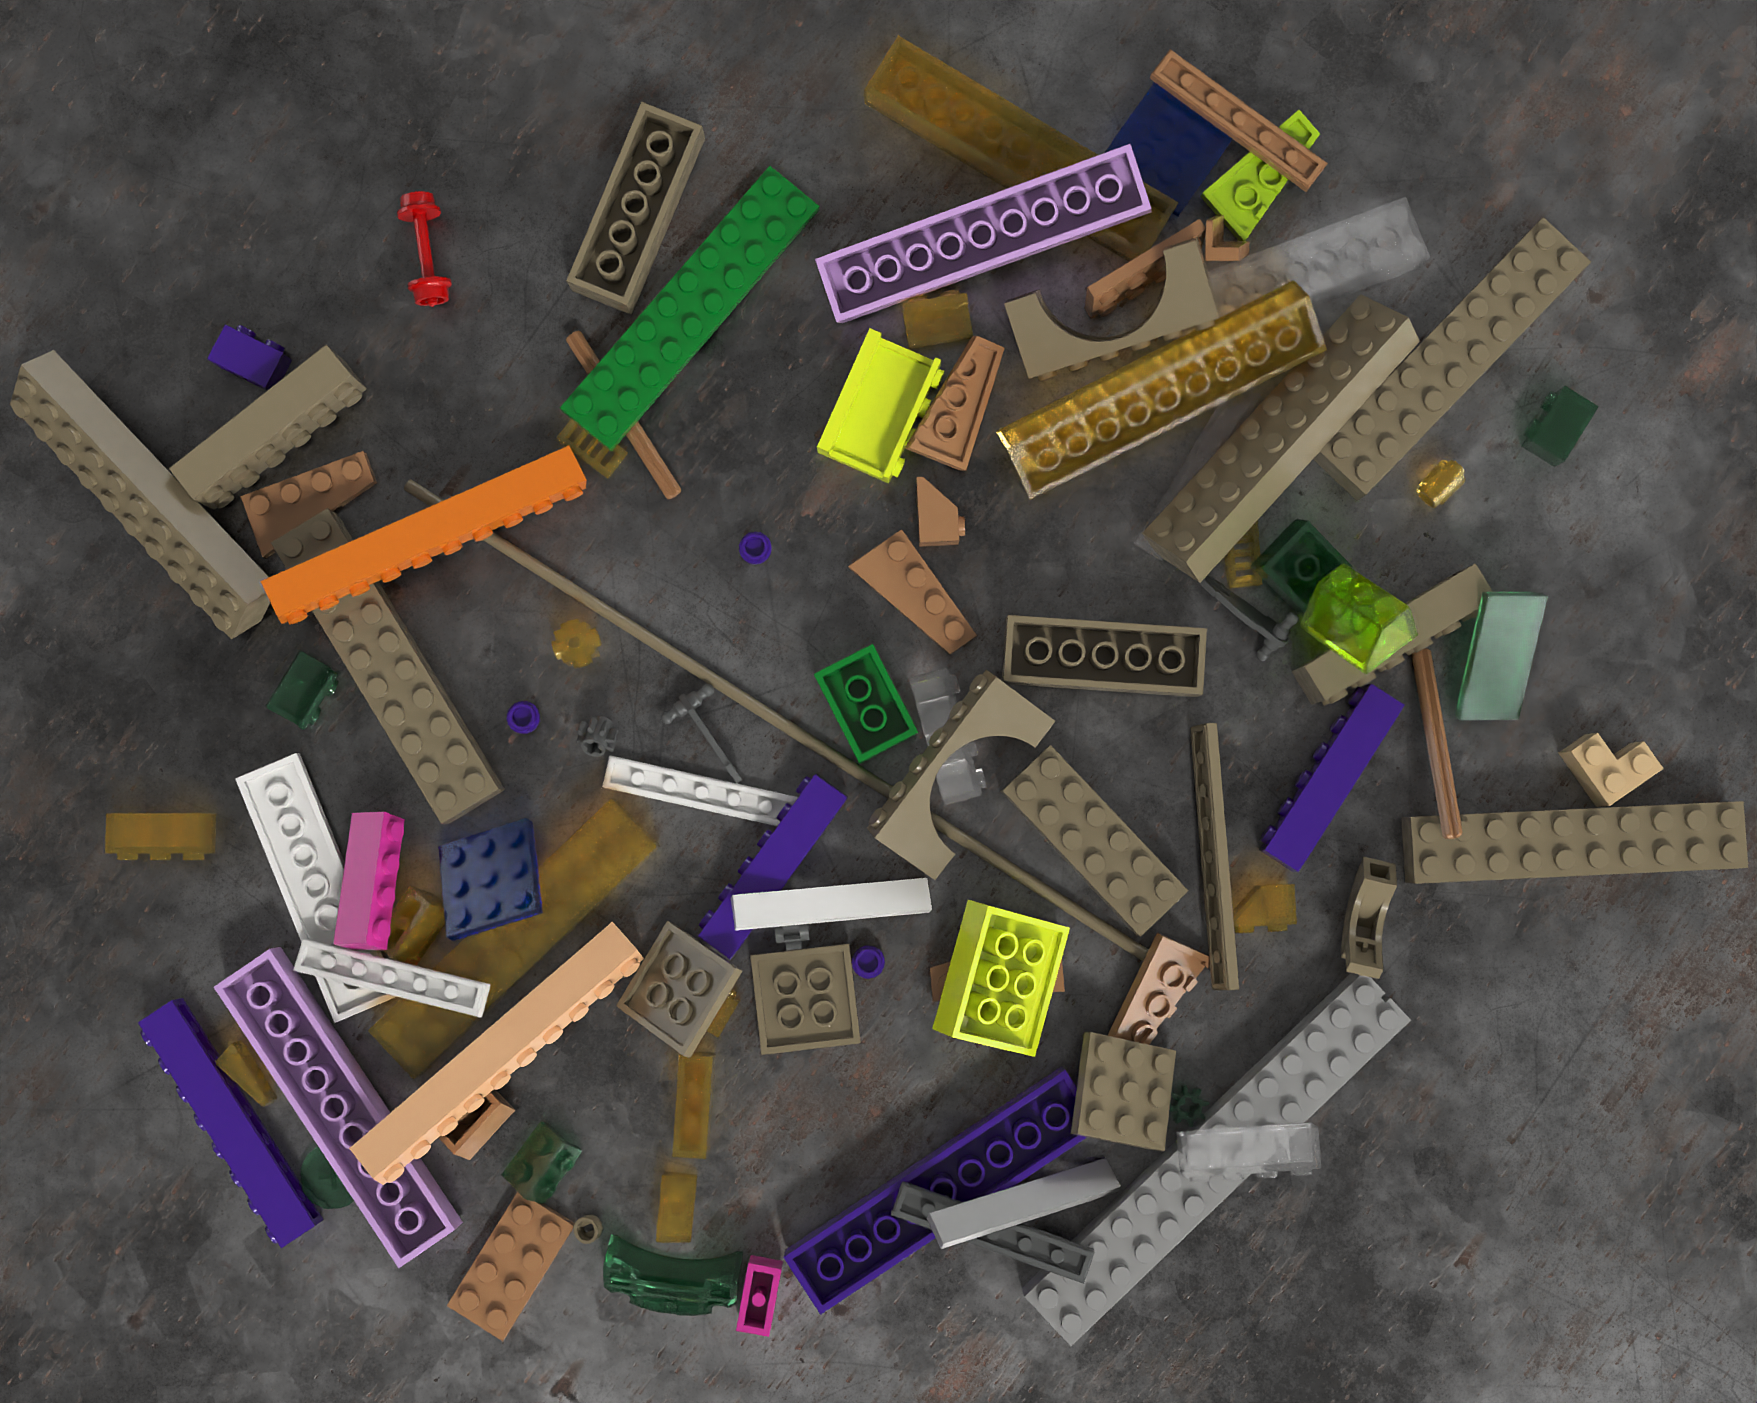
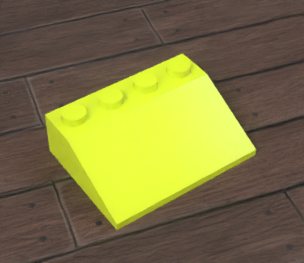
[932,900,1070,1057]

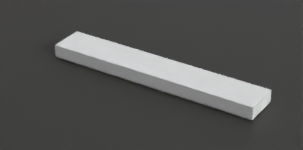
[602,755,798,826]
[731,878,932,931]
[293,938,491,1018]

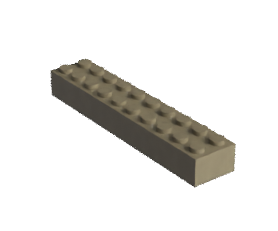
[1313,217,1591,501]
[1142,294,1420,583]
[10,350,270,640]
[271,508,505,824]
[1401,801,1748,884]

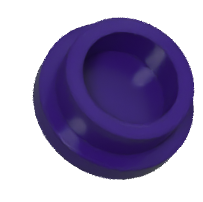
[739,532,772,565]
[507,701,540,734]
[852,945,885,979]

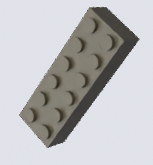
[566,102,705,315]
[169,344,367,510]
[1291,563,1497,706]
[1002,615,1207,697]
[1000,745,1189,937]

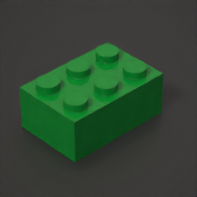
[814,644,918,764]

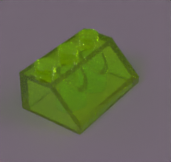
[1300,563,1418,675]

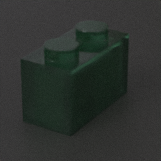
[1521,386,1599,467]

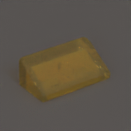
[656,1172,697,1243]

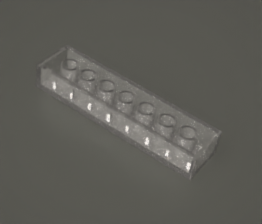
[1157,197,1430,358]

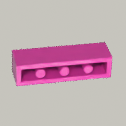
[333,812,405,950]

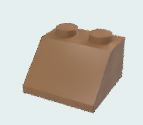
[438,1089,515,1160]

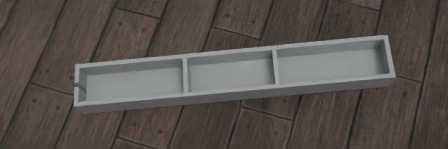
[1022,973,1411,1346]

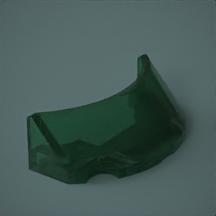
[603,1234,743,1316]

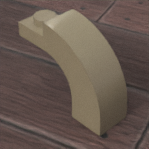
[1341,857,1397,979]

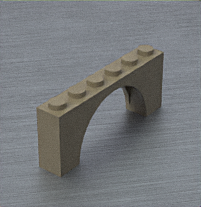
[1004,237,1220,381]
[866,669,1055,880]

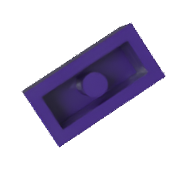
[207,324,292,391]

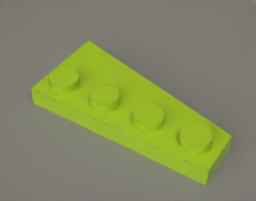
[1200,110,1320,241]

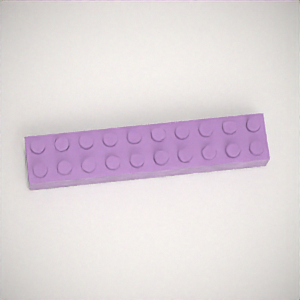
[815,144,1151,323]
[214,947,463,1268]

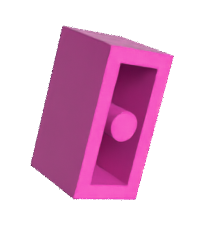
[736,1255,783,1337]

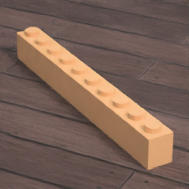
[349,921,644,1185]

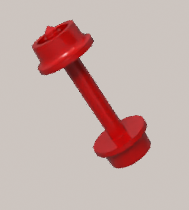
[397,191,452,307]

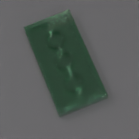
[1455,592,1548,720]

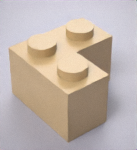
[1558,733,1664,807]

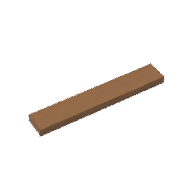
[1150,49,1328,192]

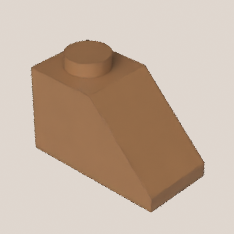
[916,477,965,547]

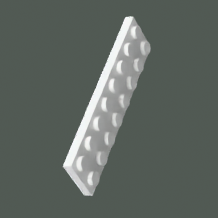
[236,753,397,1023]

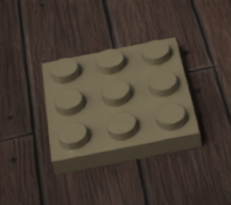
[616,921,742,1058]
[750,943,861,1055]
[1071,1032,1176,1151]

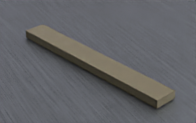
[1190,723,1239,990]

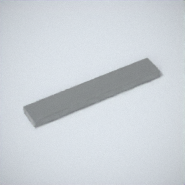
[927,1158,1121,1249]

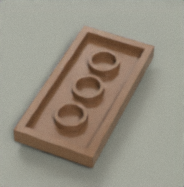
[1084,219,1206,319]
[447,1189,575,1341]

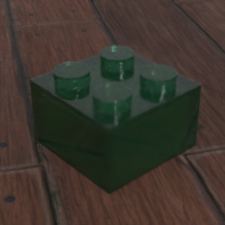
[1250,519,1353,614]

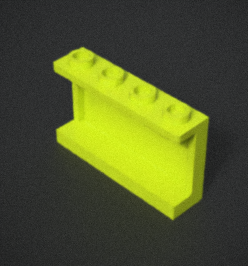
[817,328,944,483]

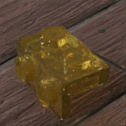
[902,290,973,349]

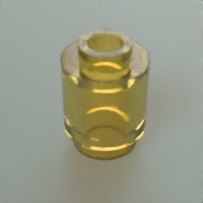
[1416,460,1466,508]

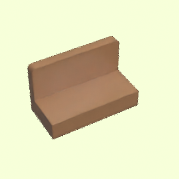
[1205,215,1249,261]

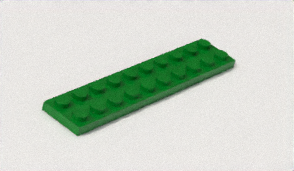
[560,166,820,452]

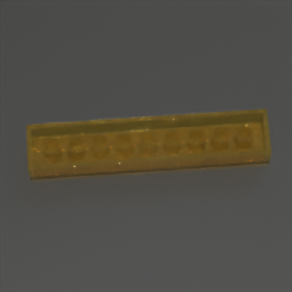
[864,35,1178,262]
[996,280,1327,500]
[368,798,661,1080]

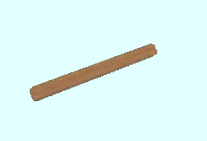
[566,330,681,499]
[1412,648,1463,839]

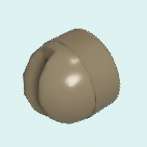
[574,1214,603,1244]

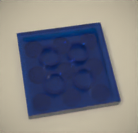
[1104,82,1233,217]
[438,818,543,941]

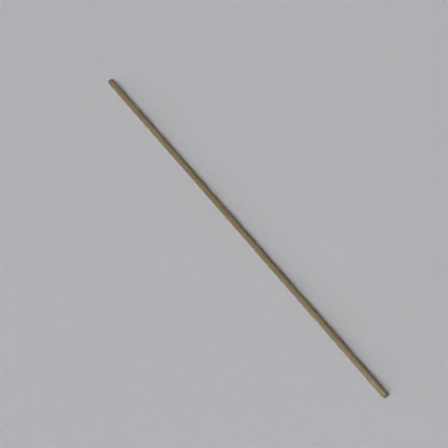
[404,479,1149,961]

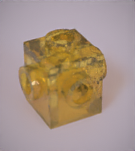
[551,619,602,669]

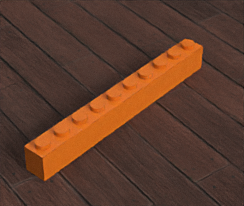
[260,446,587,624]

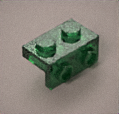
[265,650,339,730]
[501,1121,582,1204]

